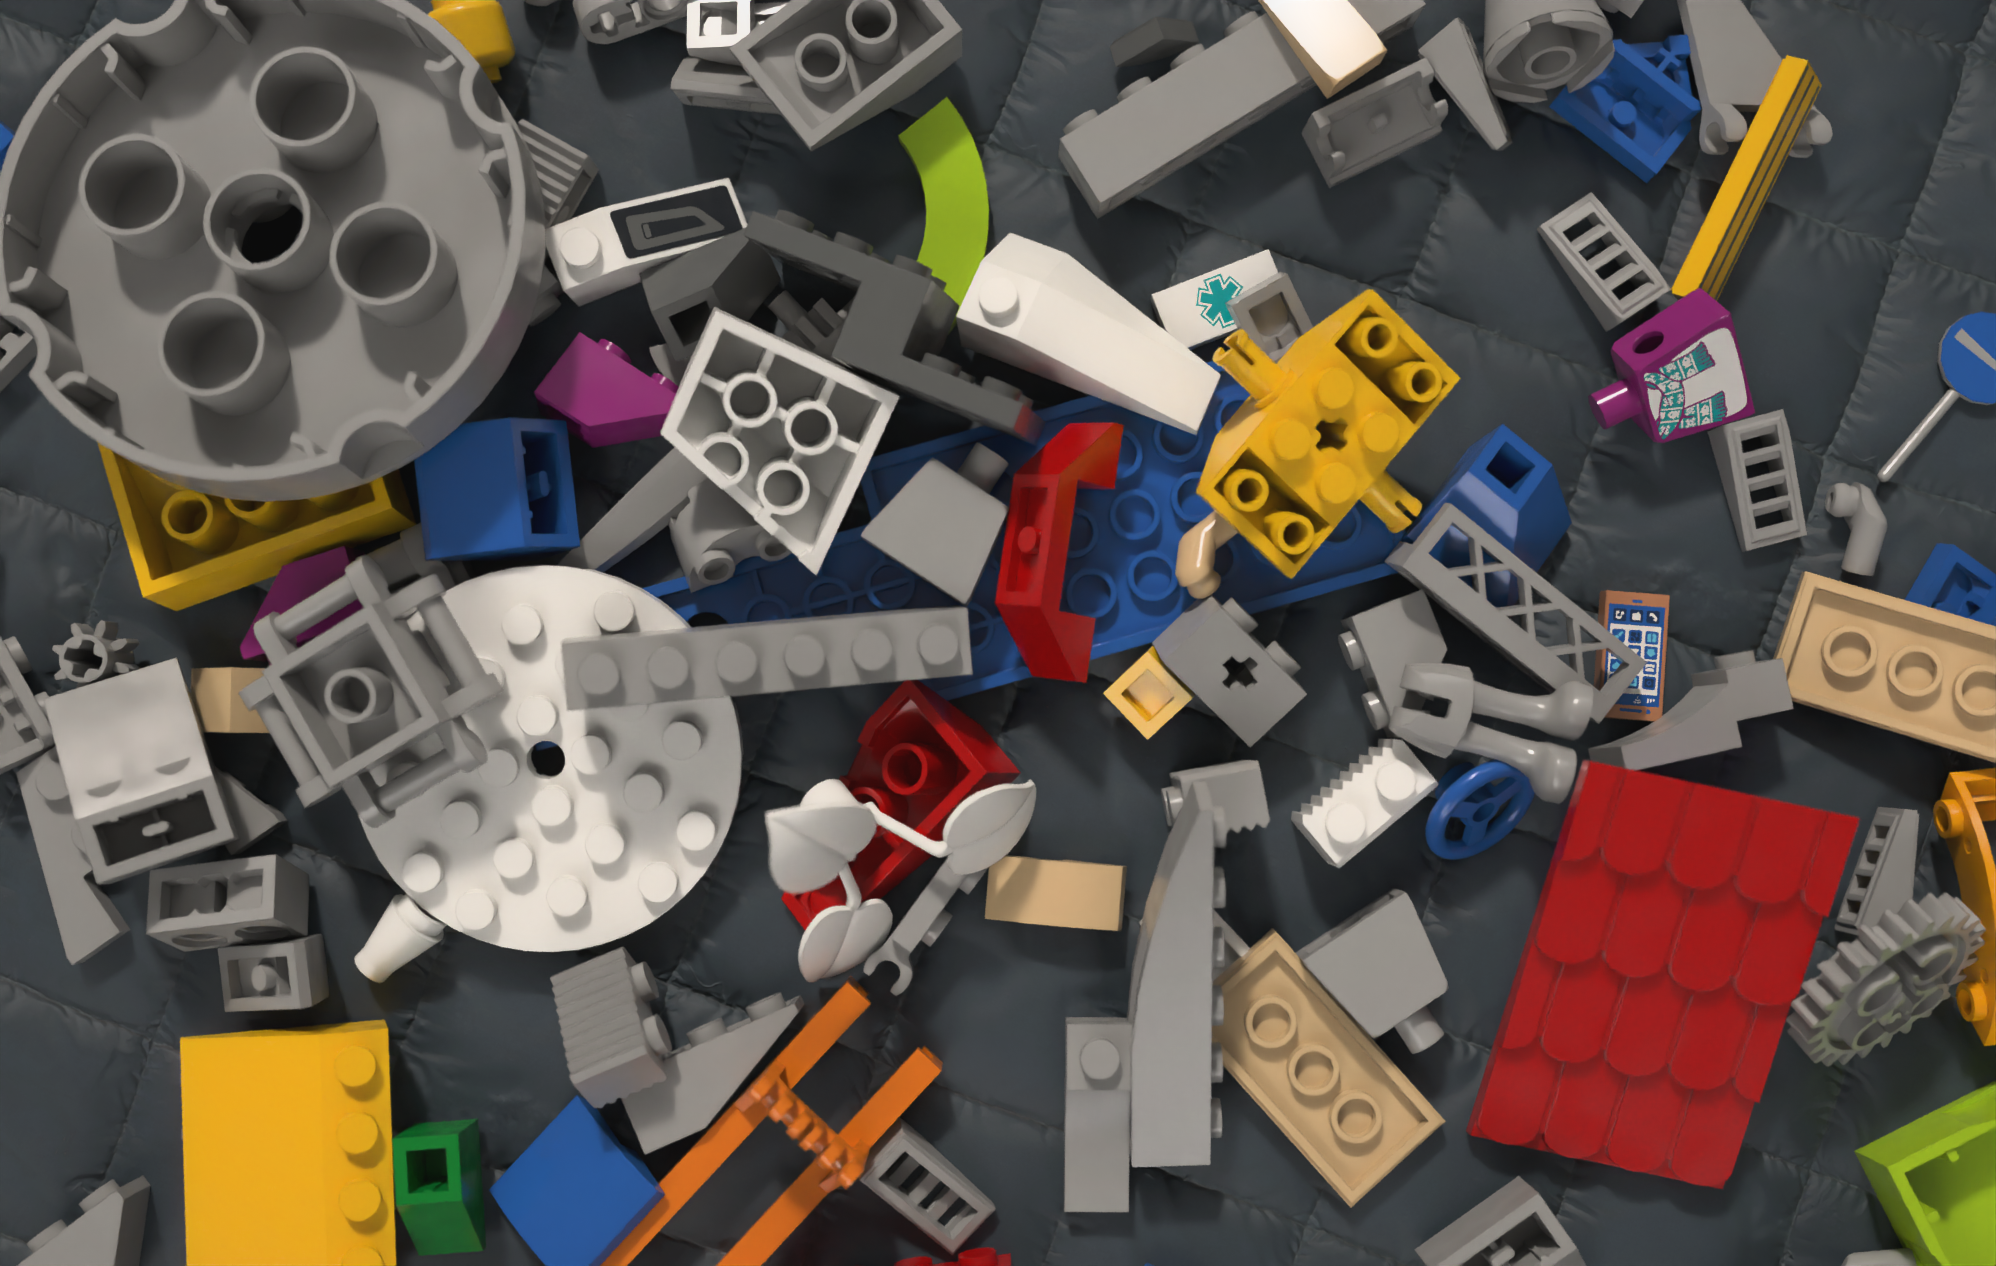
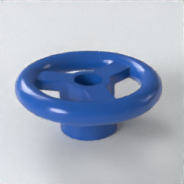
[1425,759,1535,860]

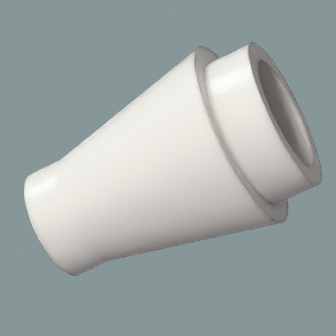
[354,894,447,983]

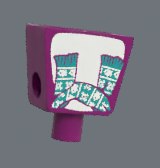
[1588,288,1755,443]

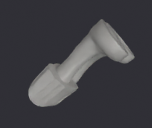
[1388,663,1594,804]

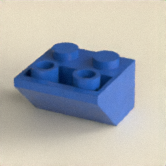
[414,418,580,561]

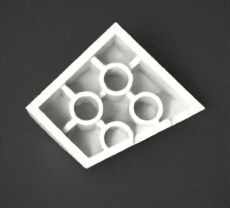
[660,307,900,575]

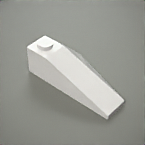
[956,233,1221,435]

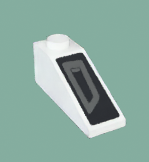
[545,178,748,306]

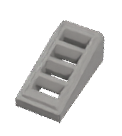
[1418,18,1513,151]
[1537,192,1671,332]
[1708,409,1807,552]
[1835,807,1919,935]
[858,1117,996,1255]

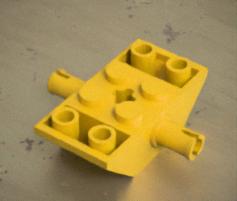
[1196,289,1461,579]

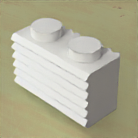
[1291,739,1438,868]

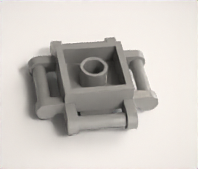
[239,555,504,828]

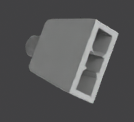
[860,443,1009,607]
[1296,888,1449,1054]

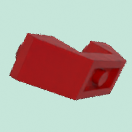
[995,423,1124,683]

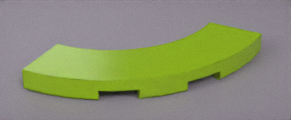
[898,97,989,334]

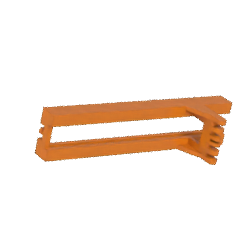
[600,976,943,1266]

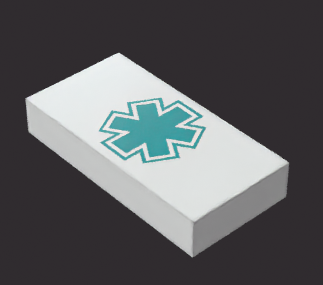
[1150,249,1278,350]

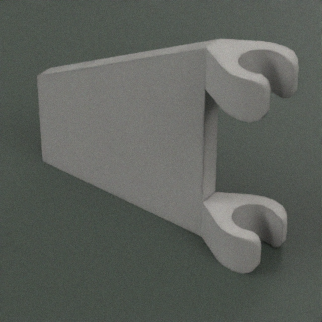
[1677,0,1833,158]

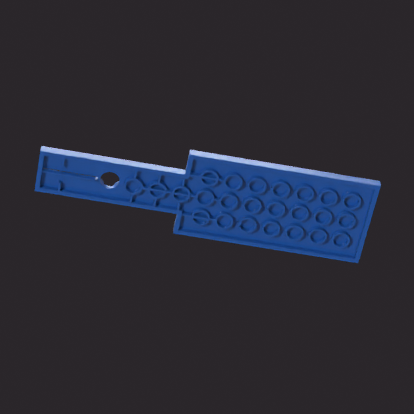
[535,361,1406,751]

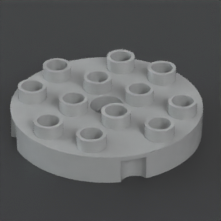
[0,0,545,501]

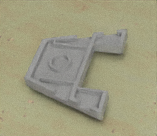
[16,746,288,965]

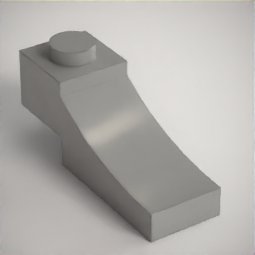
[1588,650,1794,770]
[1064,1017,1133,1212]

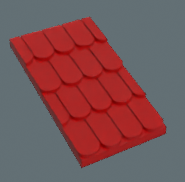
[1466,760,1860,1189]

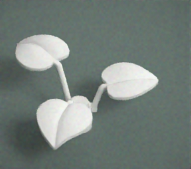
[766,779,1036,983]

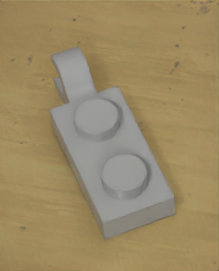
[863,856,988,996]

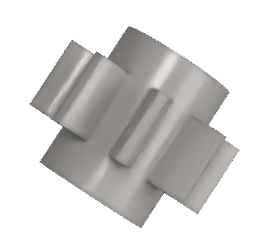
[52,620,141,688]

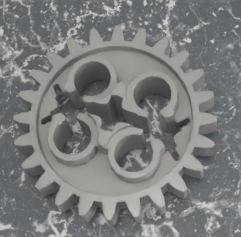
[1786,893,1986,1066]

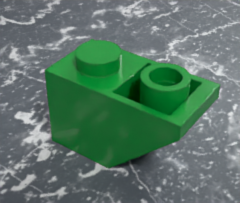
[392,1119,486,1256]

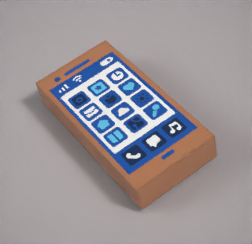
[1594,590,1670,722]

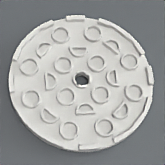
[358,564,744,952]

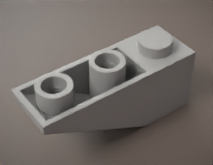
[621,992,804,1154]

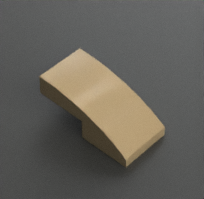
[985,855,1127,931]

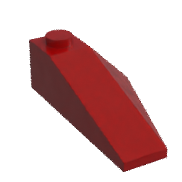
[781,679,1021,931]

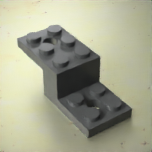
[743,209,1046,446]

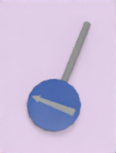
[1877,312,1996,482]

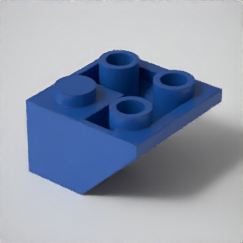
[1402,424,1572,608]

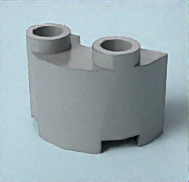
[669,478,792,593]

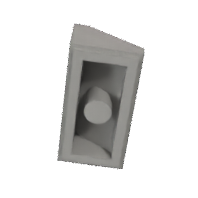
[671,56,781,115]

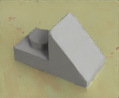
[218,934,329,1012]

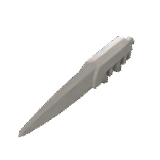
[557,290,856,572]

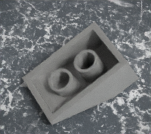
[729,0,962,152]

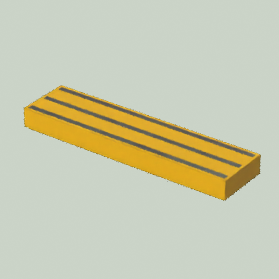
[1671,55,1822,301]

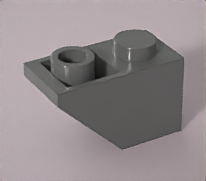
[639,228,781,362]

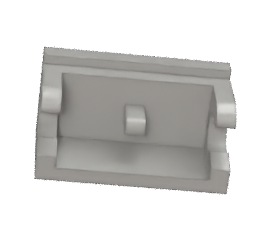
[1301,57,1448,188]

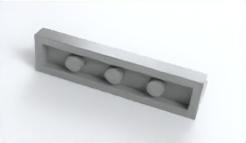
[1384,503,1647,724]

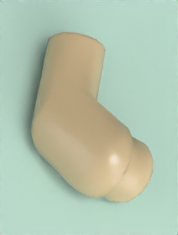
[1175,511,1239,599]

